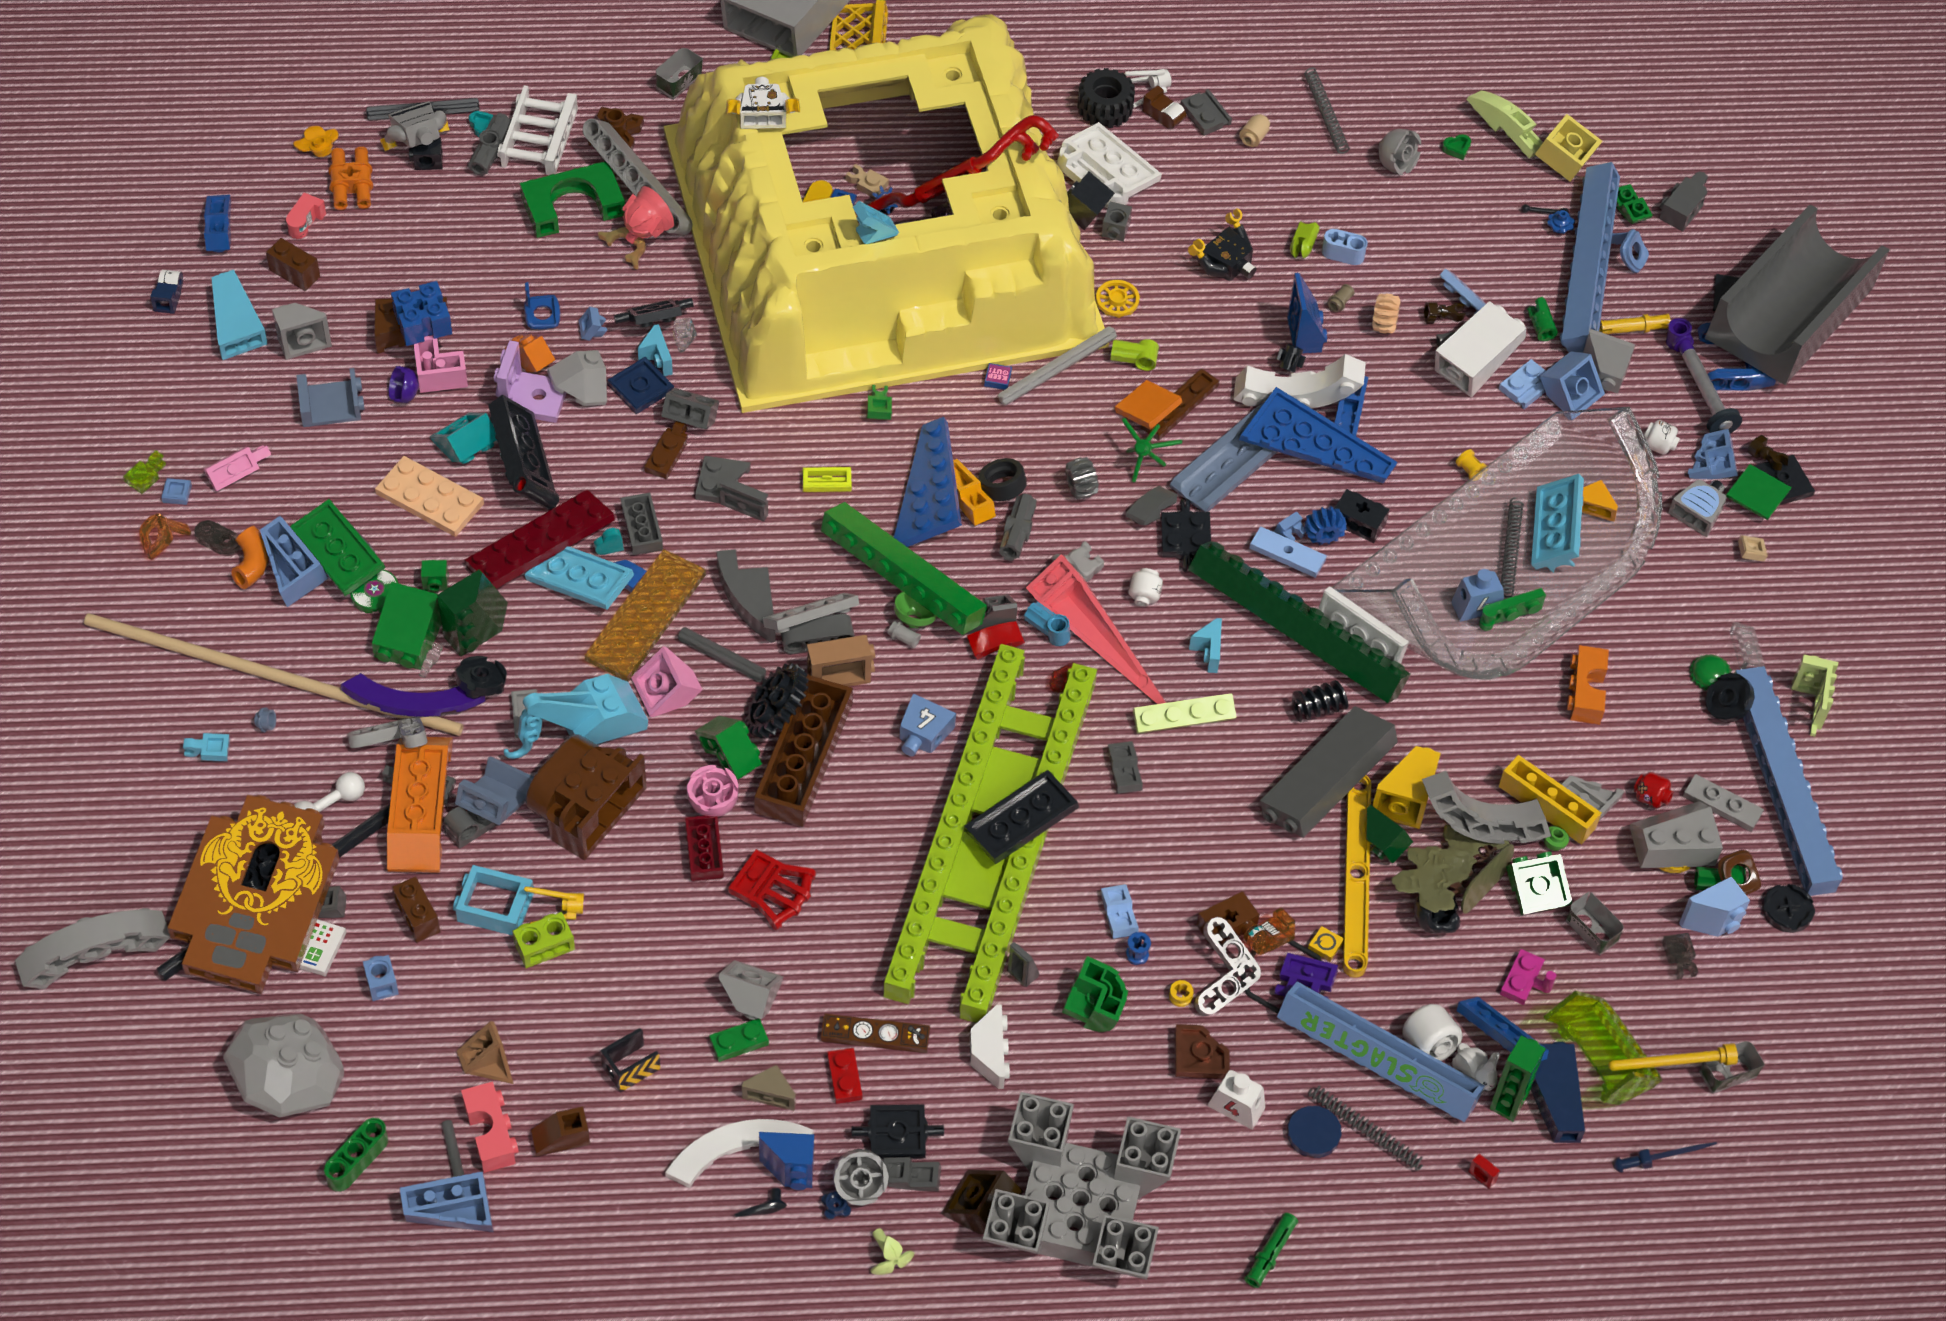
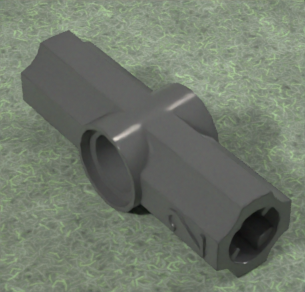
[468,113,511,176]

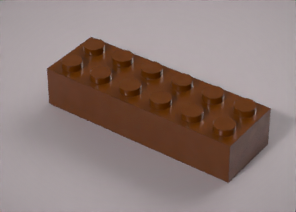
[754,675,853,827]

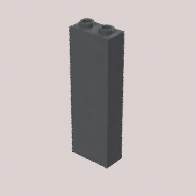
[1260,706,1398,838]

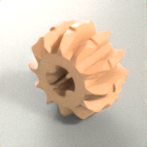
[1372,293,1400,334]

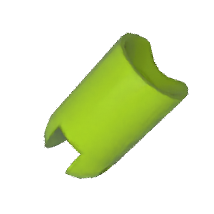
[1290,221,1320,258]

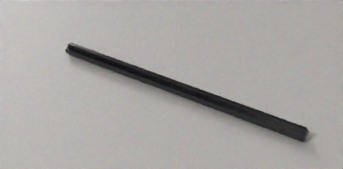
[157,804,390,981]

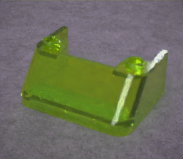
[1543,990,1662,1105]

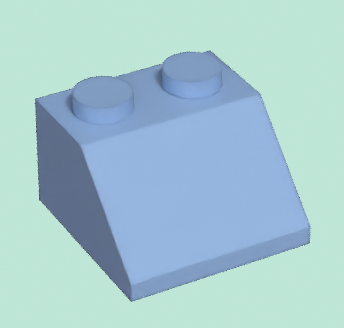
[1679,877,1750,937]

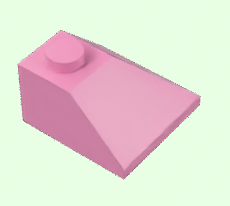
[631,646,702,717]

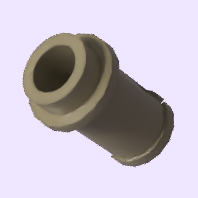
[1328,284,1355,312]

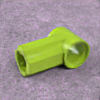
[1110,339,1159,371]

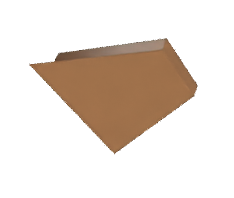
[457,1021,514,1084]

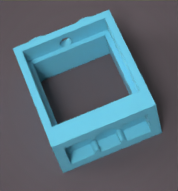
[453,865,534,936]

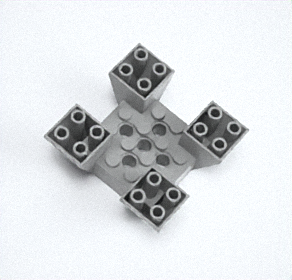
[983,1092,1181,1280]

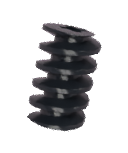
[1292,680,1349,722]

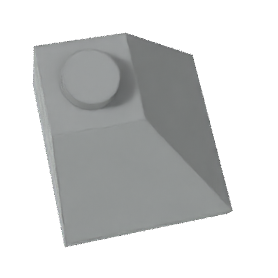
[1583,329,1635,394]
[719,960,784,1020]

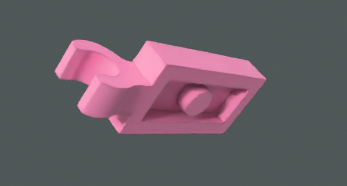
[204,445,271,491]

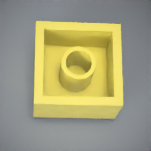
[1535,114,1602,182]

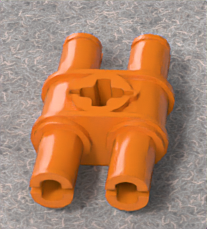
[328,147,374,210]

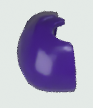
[389,366,419,404]

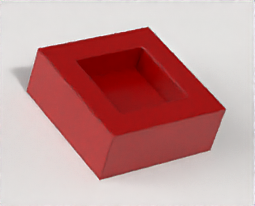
[1468,1153,1500,1189]

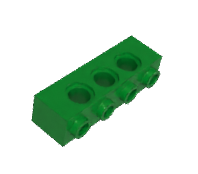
[1490,1035,1546,1122]

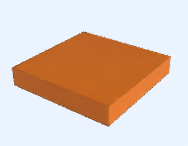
[1115,380,1182,430]

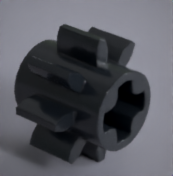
[1276,344,1306,372]

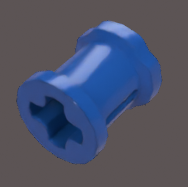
[1126,932,1151,965]

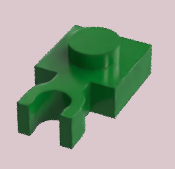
[867,385,892,420]

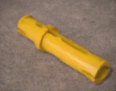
[1599,314,1671,334]

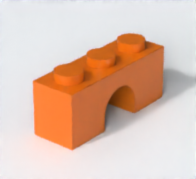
[1567,645,1609,725]

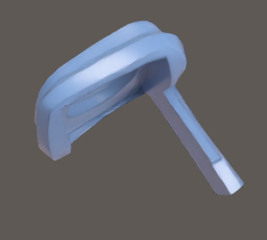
[1611,229,1649,273]

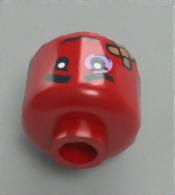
[1633,772,1674,809]

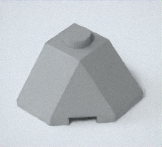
[547,350,607,406]

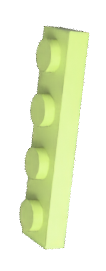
[1133,693,1237,734]

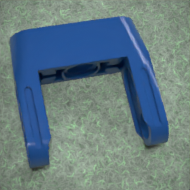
[1698,322,1776,391]

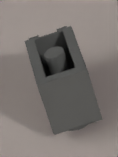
[1659,171,1708,232]

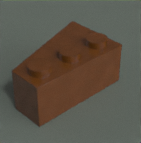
[375,296,449,354]

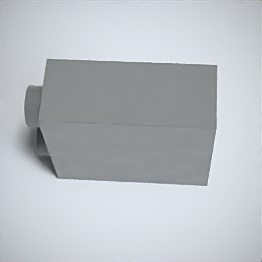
[720,0,850,57]

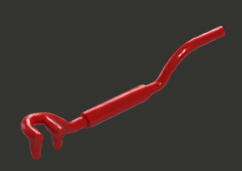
[855,115,1059,218]

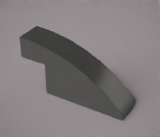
[716,549,776,643]

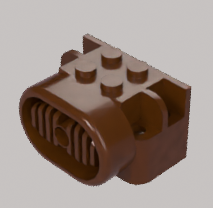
[526,734,647,861]

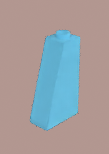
[211,269,267,360]

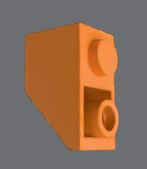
[505,334,555,372]

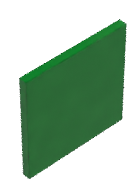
[1726,464,1792,521]

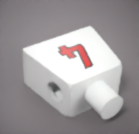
[1207,1070,1265,1130]

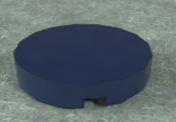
[1287,1106,1342,1158]

